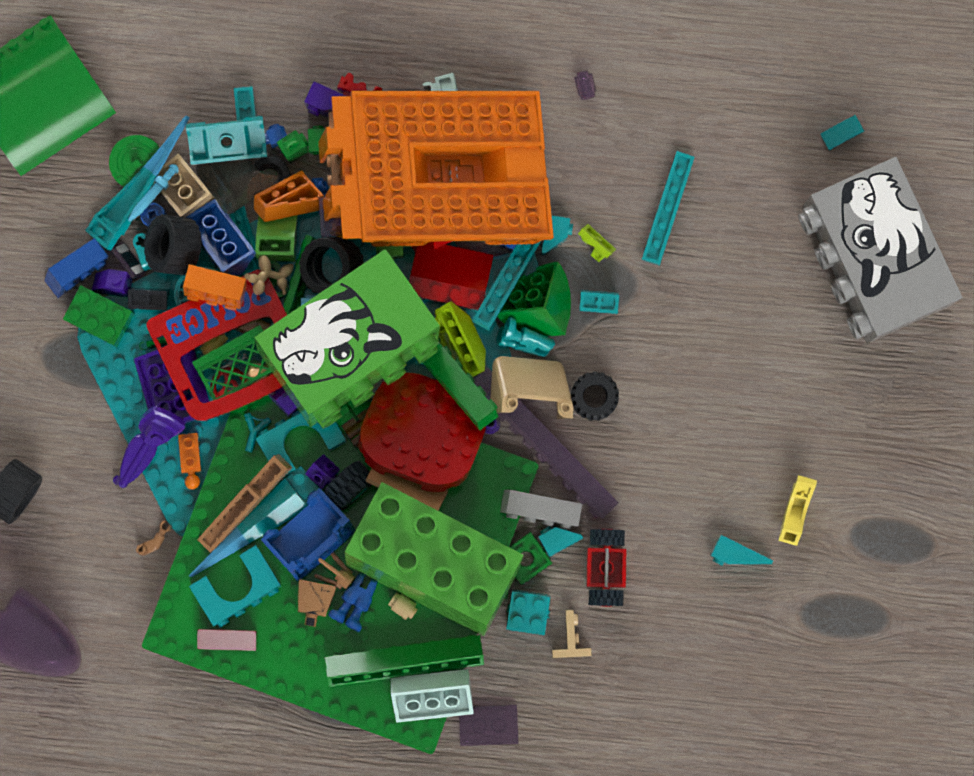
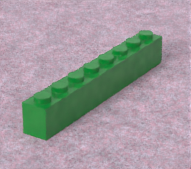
[325,635,484,687]

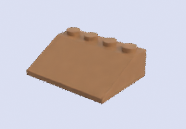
[366,469,450,511]

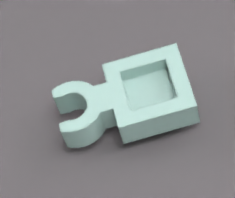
[423,73,458,91]

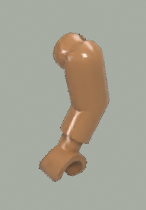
[136,521,172,556]

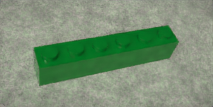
[422,338,498,430]

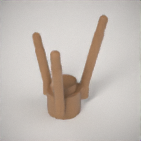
[315,552,355,590]

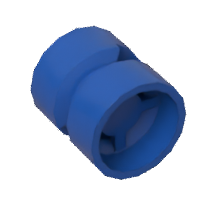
[140,202,167,228]

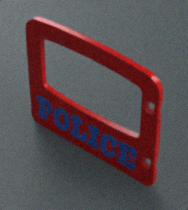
[146,269,287,421]

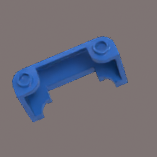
[261,488,355,581]

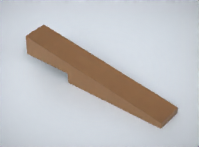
[197,454,293,553]

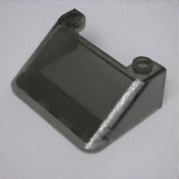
[196,137,278,214]

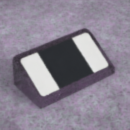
[111,242,146,280]

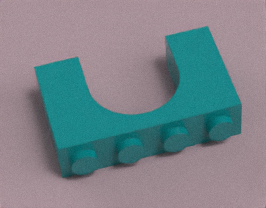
[256,410,346,480]
[189,545,281,628]

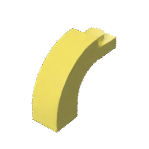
[778,475,817,546]

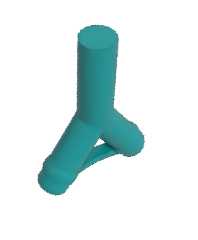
[244,413,271,453]

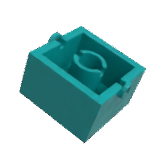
[506,589,551,635]

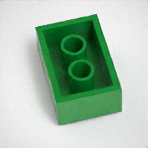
[63,285,134,347]

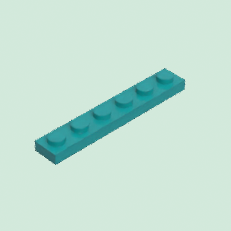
[641,151,695,266]
[472,241,541,331]

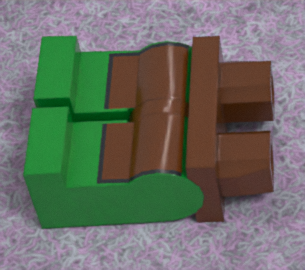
[336,401,370,452]

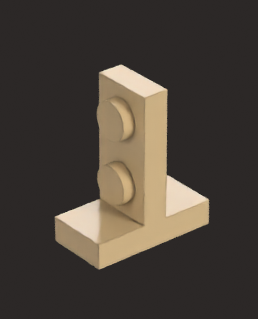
[552,610,592,658]

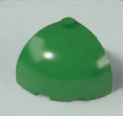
[497,262,571,337]

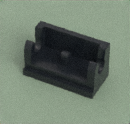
[128,288,169,310]

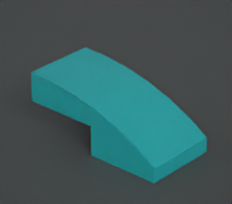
[820,115,865,150]

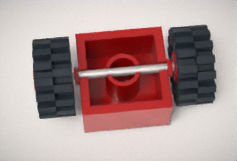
[586,529,626,607]

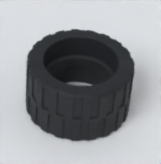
[144,214,202,275]
[299,237,364,294]
[0,459,42,524]

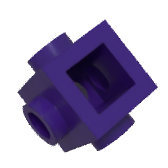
[305,454,340,489]

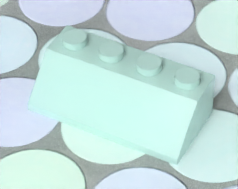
[391,669,474,723]

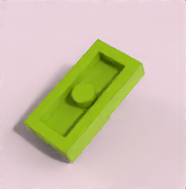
[578,224,616,262]

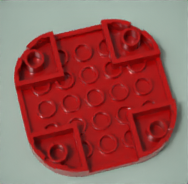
[358,373,486,492]

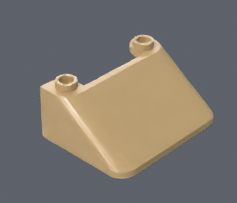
[491,356,573,419]

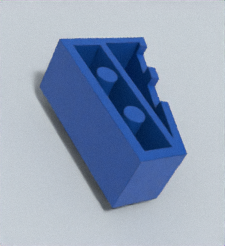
[44,238,108,298]

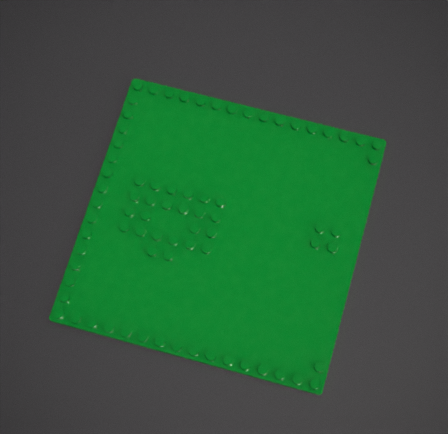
[142,359,538,754]

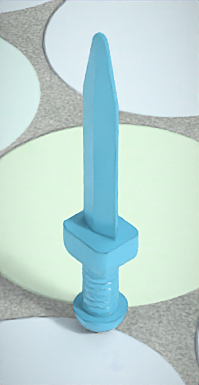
[128,164,179,222]

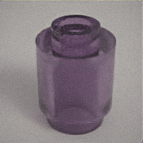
[574,71,596,100]

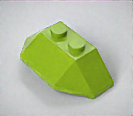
[435,301,486,377]

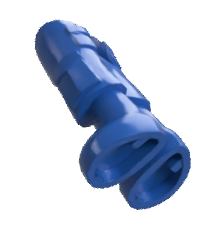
[328,572,378,632]

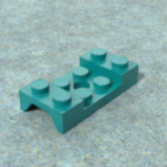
[186,116,267,165]

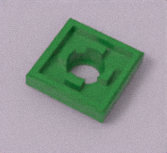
[509,532,552,586]

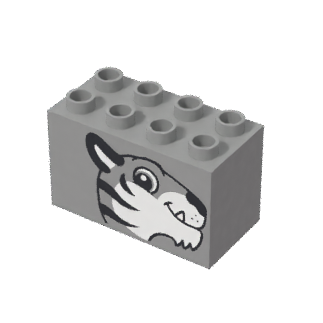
[798,157,963,344]

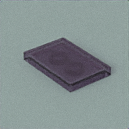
[459,705,518,746]

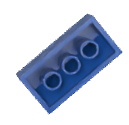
[186,198,256,276]

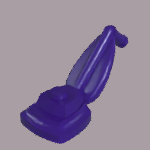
[113,406,186,488]

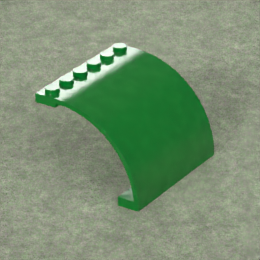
[0,15,116,176]

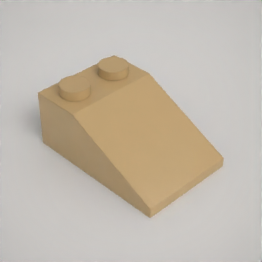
[154,153,215,217]

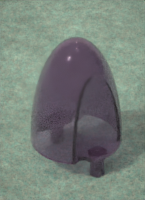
[0,586,82,677]

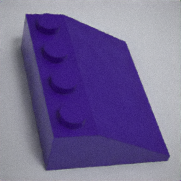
[134,349,209,423]

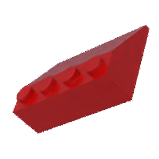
[409,242,494,310]

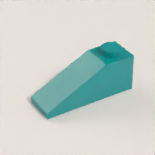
[710,535,773,566]

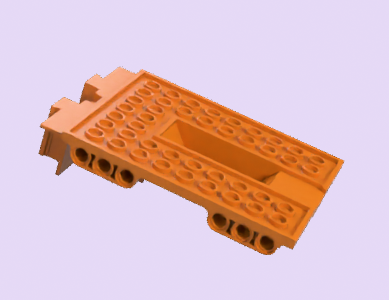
[318,91,554,246]

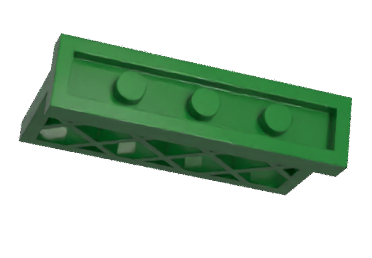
[192,325,272,400]

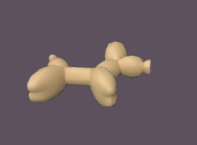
[244,255,294,295]

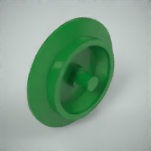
[109,135,165,187]

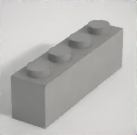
[500,490,582,529]

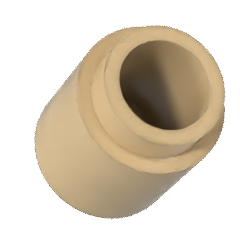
[388,593,418,620]

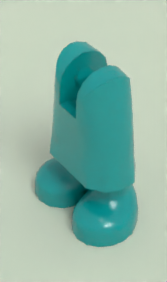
[496,317,555,357]

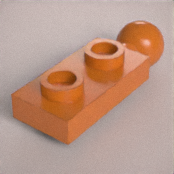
[178,433,201,490]

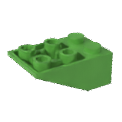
[255,215,298,262]

